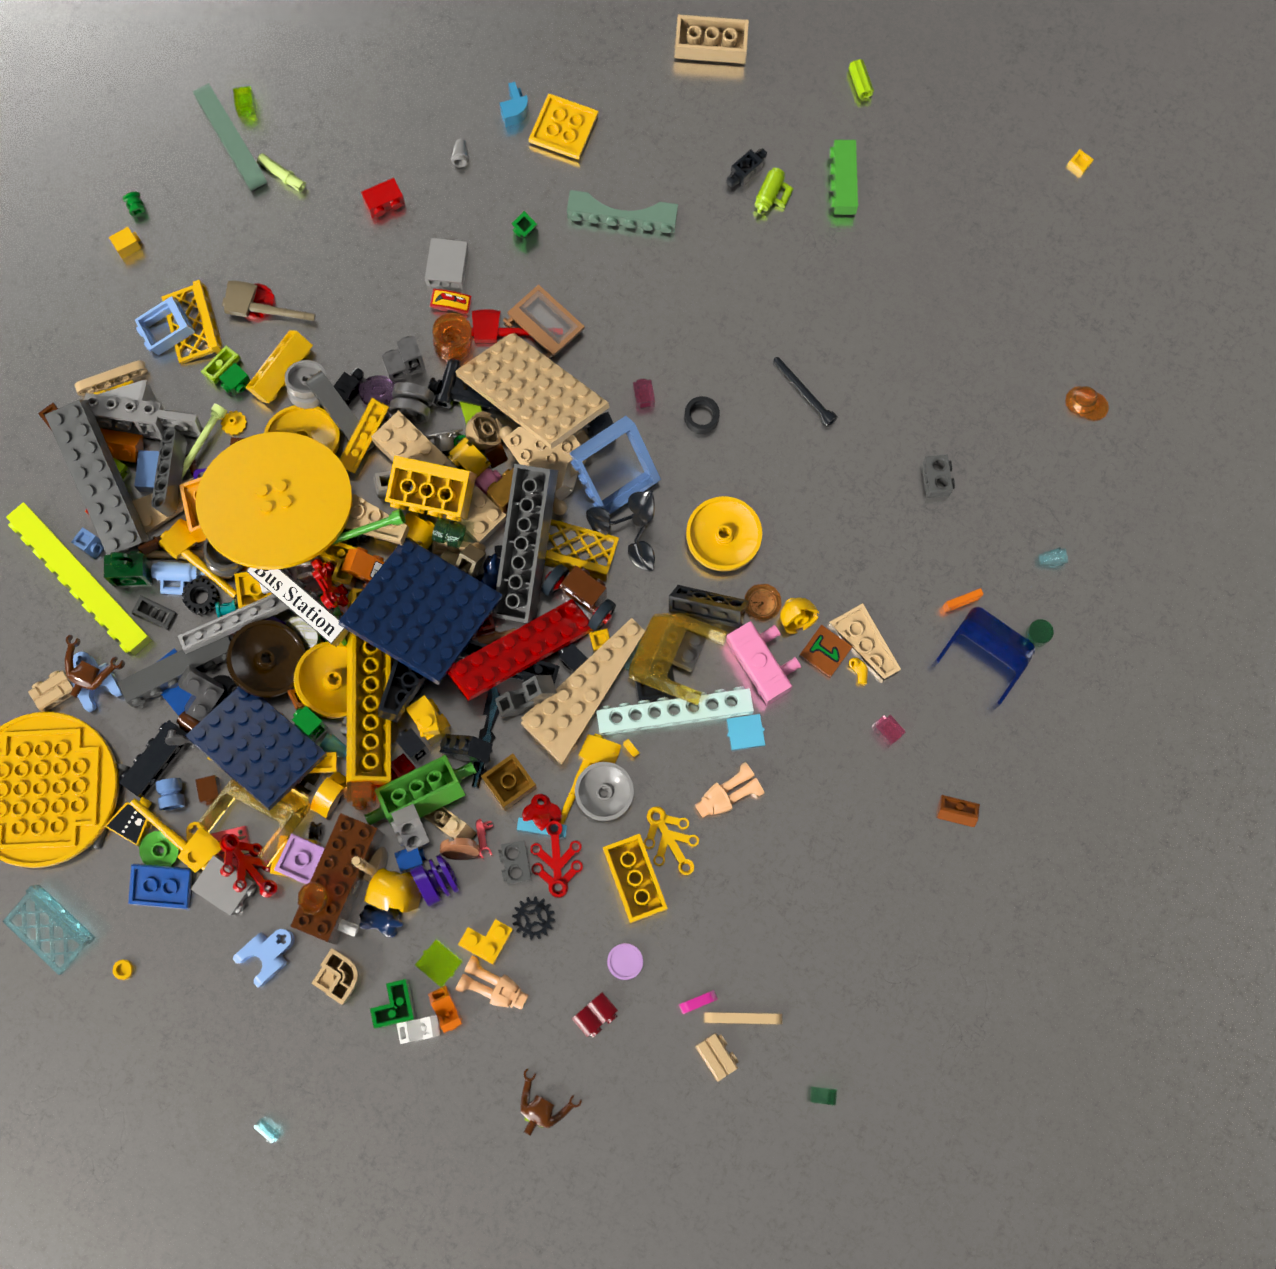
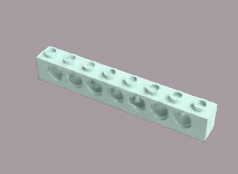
[596,686,754,736]

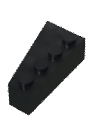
[378,659,426,722]

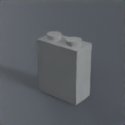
[425,237,469,290]
[191,855,256,916]

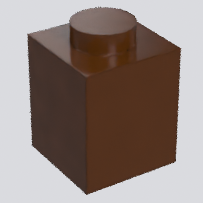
[195,775,223,807]

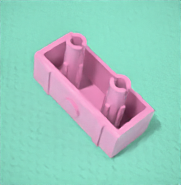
[726,621,801,705]

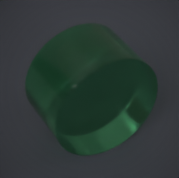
[1026,619,1054,647]
[810,1086,837,1105]

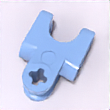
[71,652,123,713]
[233,929,295,988]

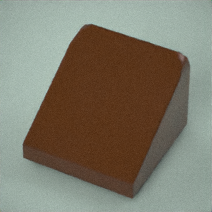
[484,443,508,468]

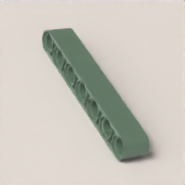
[193,83,267,191]

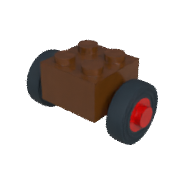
[541,564,616,632]

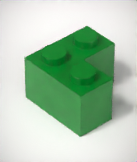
[292,705,328,743]
[370,979,416,1029]

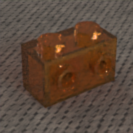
[344,782,376,810]

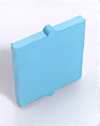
[727,714,765,750]

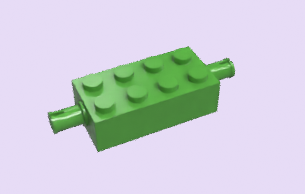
[364,755,477,827]

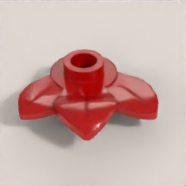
[522,794,562,831]

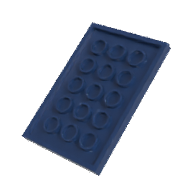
[186,687,327,811]

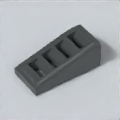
[132,595,176,629]

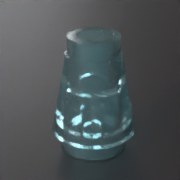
[1039,547,1068,566]

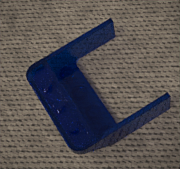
[932,607,1035,709]

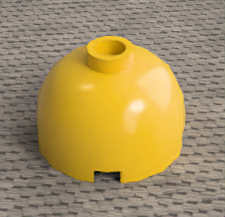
[780,597,819,634]

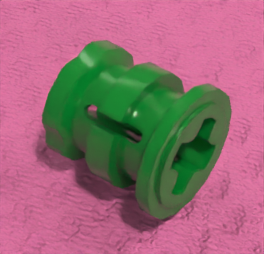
[122,191,145,216]

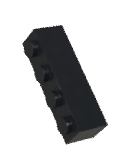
[119,720,187,798]

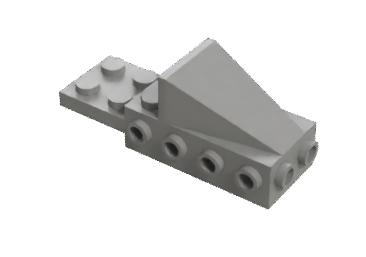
[84,380,203,440]

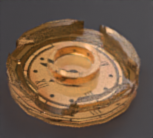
[744,584,782,622]

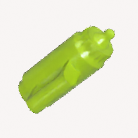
[755,167,793,214]

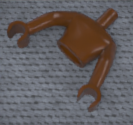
[65,635,125,698]
[520,1069,582,1136]

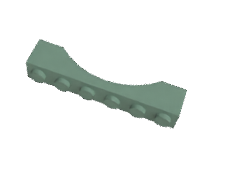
[567,190,678,233]

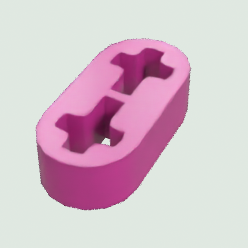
[679,990,718,1014]

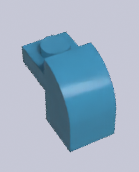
[500,82,529,127]

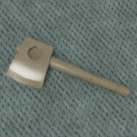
[222,281,315,321]

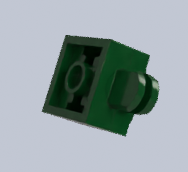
[104,551,153,587]

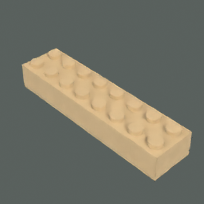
[371,411,506,544]

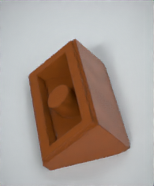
[937,795,980,827]

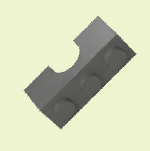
[495,675,557,717]

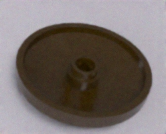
[226,620,305,698]

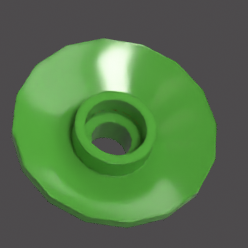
[139,831,179,866]

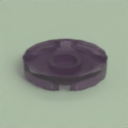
[359,375,395,405]

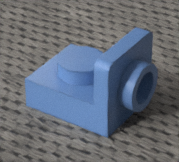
[71,527,104,559]

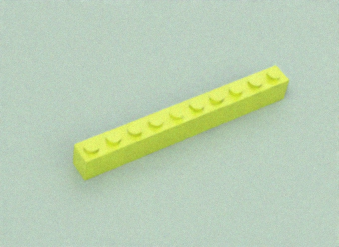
[6,502,152,656]

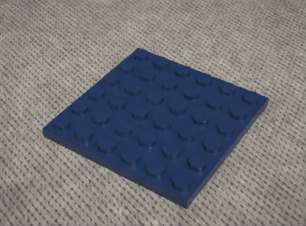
[338,538,503,685]

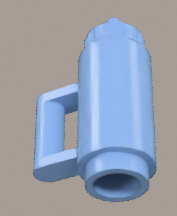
[151,561,205,595]

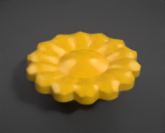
[221,410,247,436]

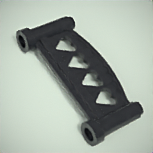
[433,359,501,411]

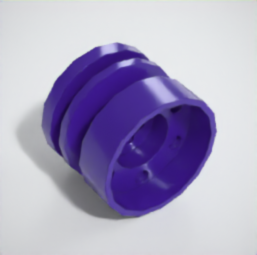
[410,854,460,907]

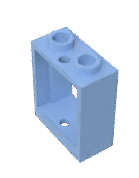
[135,296,195,356]

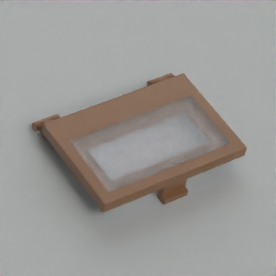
[503,284,585,360]

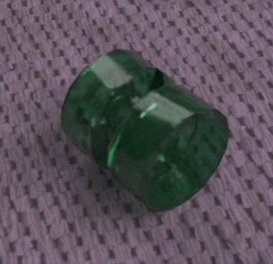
[432,517,466,549]

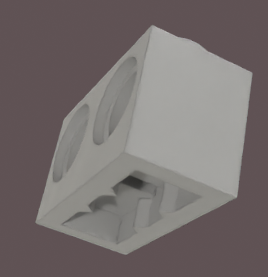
[390,804,429,852]

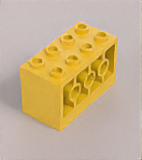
[385,456,476,522]

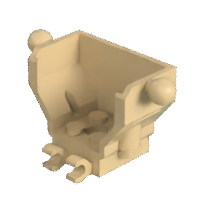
[499,426,589,515]

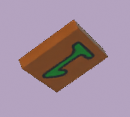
[799,625,853,678]

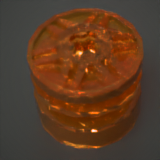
[432,313,472,361]

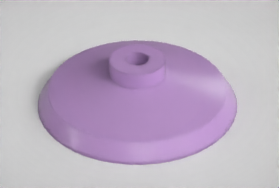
[607,943,643,980]

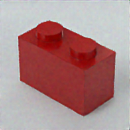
[361,178,405,218]

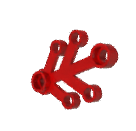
[311,558,350,609]
[530,820,583,897]
[219,834,278,898]

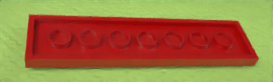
[448,599,594,701]

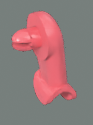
[476,818,493,858]

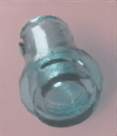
[254,1118,281,1144]

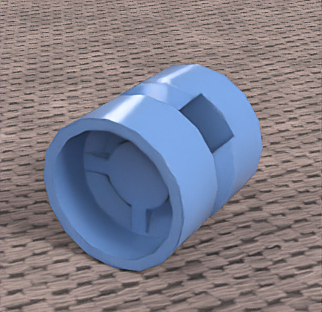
[155,778,185,811]

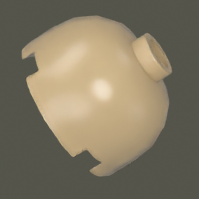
[465,411,502,450]

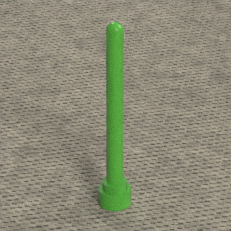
[332,509,406,545]

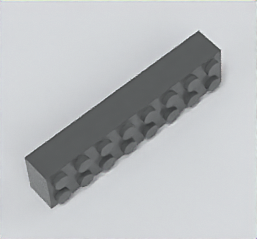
[45,400,150,555]
[492,464,558,623]

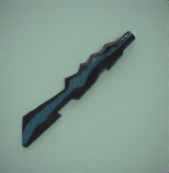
[471,687,501,789]

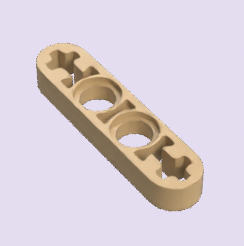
[75,360,147,396]
[704,1012,783,1024]

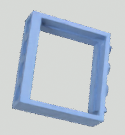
[569,416,661,514]

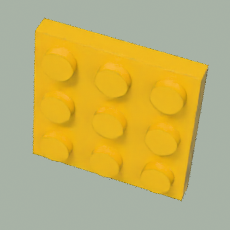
[529,93,598,160]

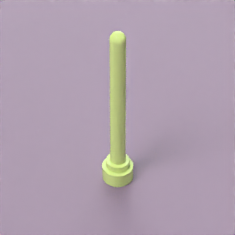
[182,403,228,479]

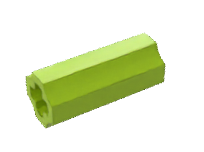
[848,59,874,99]

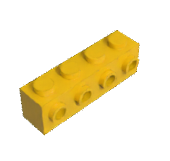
[245,330,313,403]

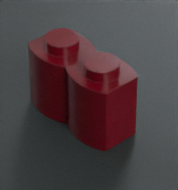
[572,992,618,1037]

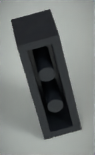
[439,734,493,763]

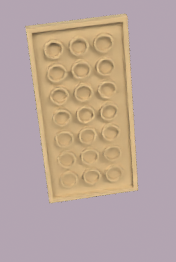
[456,333,609,449]

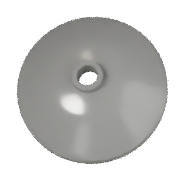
[575,762,634,821]

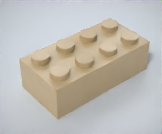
[675,15,749,64]

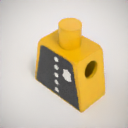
[105,797,153,847]

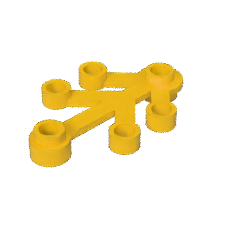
[643,806,699,876]

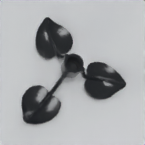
[586,490,655,571]

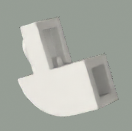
[397,1015,440,1044]

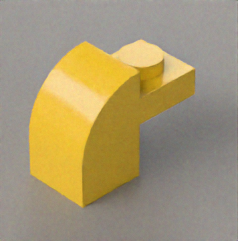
[310,771,351,818]

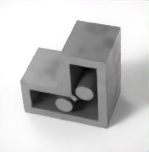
[381,336,425,381]
[178,665,224,721]

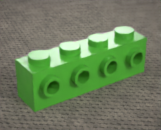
[829,140,858,215]

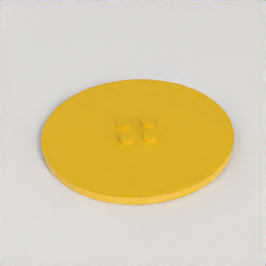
[196,432,352,570]
[0,712,119,868]

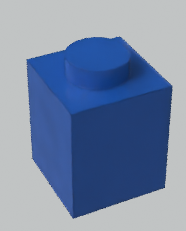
[394,847,427,873]

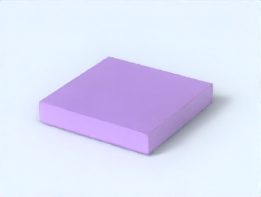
[274,833,325,885]

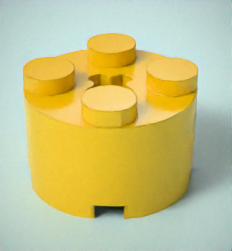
[448,437,491,478]
[404,511,437,549]

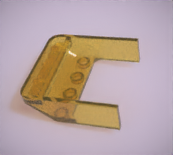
[629,613,728,706]
[198,779,311,867]

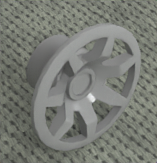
[424,429,463,452]

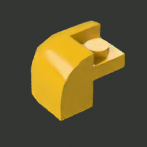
[364,868,421,913]

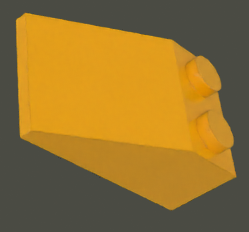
[179,477,206,543]

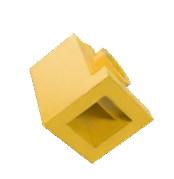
[416,710,441,738]

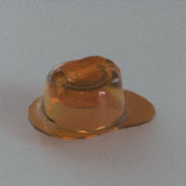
[1065,386,1109,421]

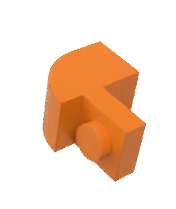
[428,985,462,1033]

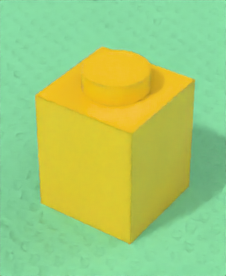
[109,227,141,259]

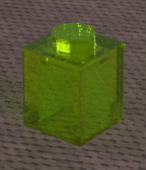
[233,86,256,117]

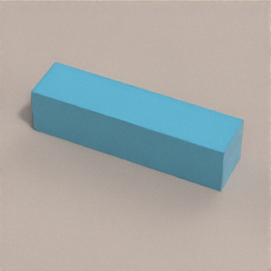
[517,818,567,839]

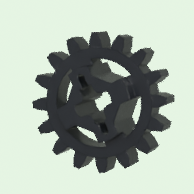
[512,896,555,940]

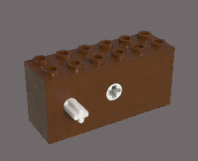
[290,813,385,945]

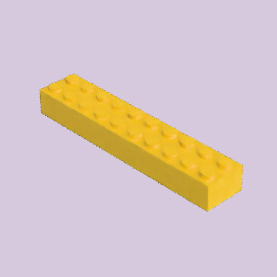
[346,588,391,785]

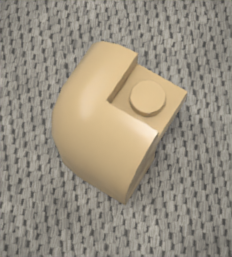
[311,948,359,1005]

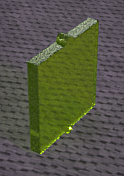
[415,939,463,987]

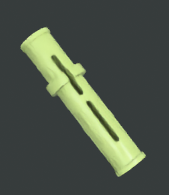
[257,153,306,192]

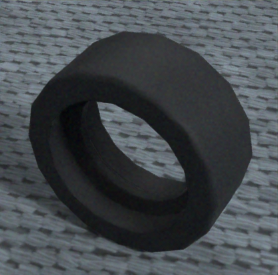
[684,396,720,434]

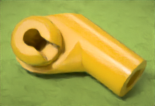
[849,658,868,684]

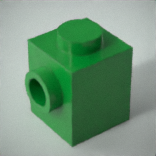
[512,211,538,239]
[219,363,251,396]

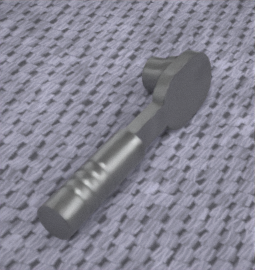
[165,729,192,745]

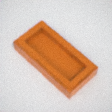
[943,588,983,612]

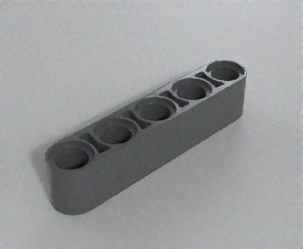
[305,370,376,452]
[151,427,187,517]

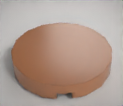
[440,837,480,860]

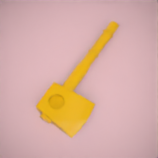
[159,518,237,599]
[559,733,621,825]
[129,798,222,873]

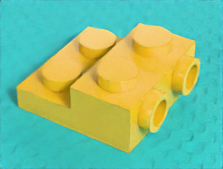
[234,572,272,609]

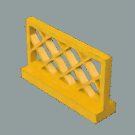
[161,280,223,364]
[545,519,619,582]

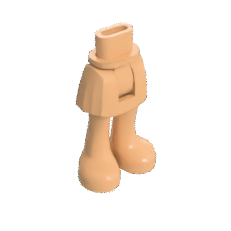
[695,762,765,818]
[455,955,528,1010]

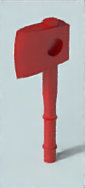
[471,309,563,343]

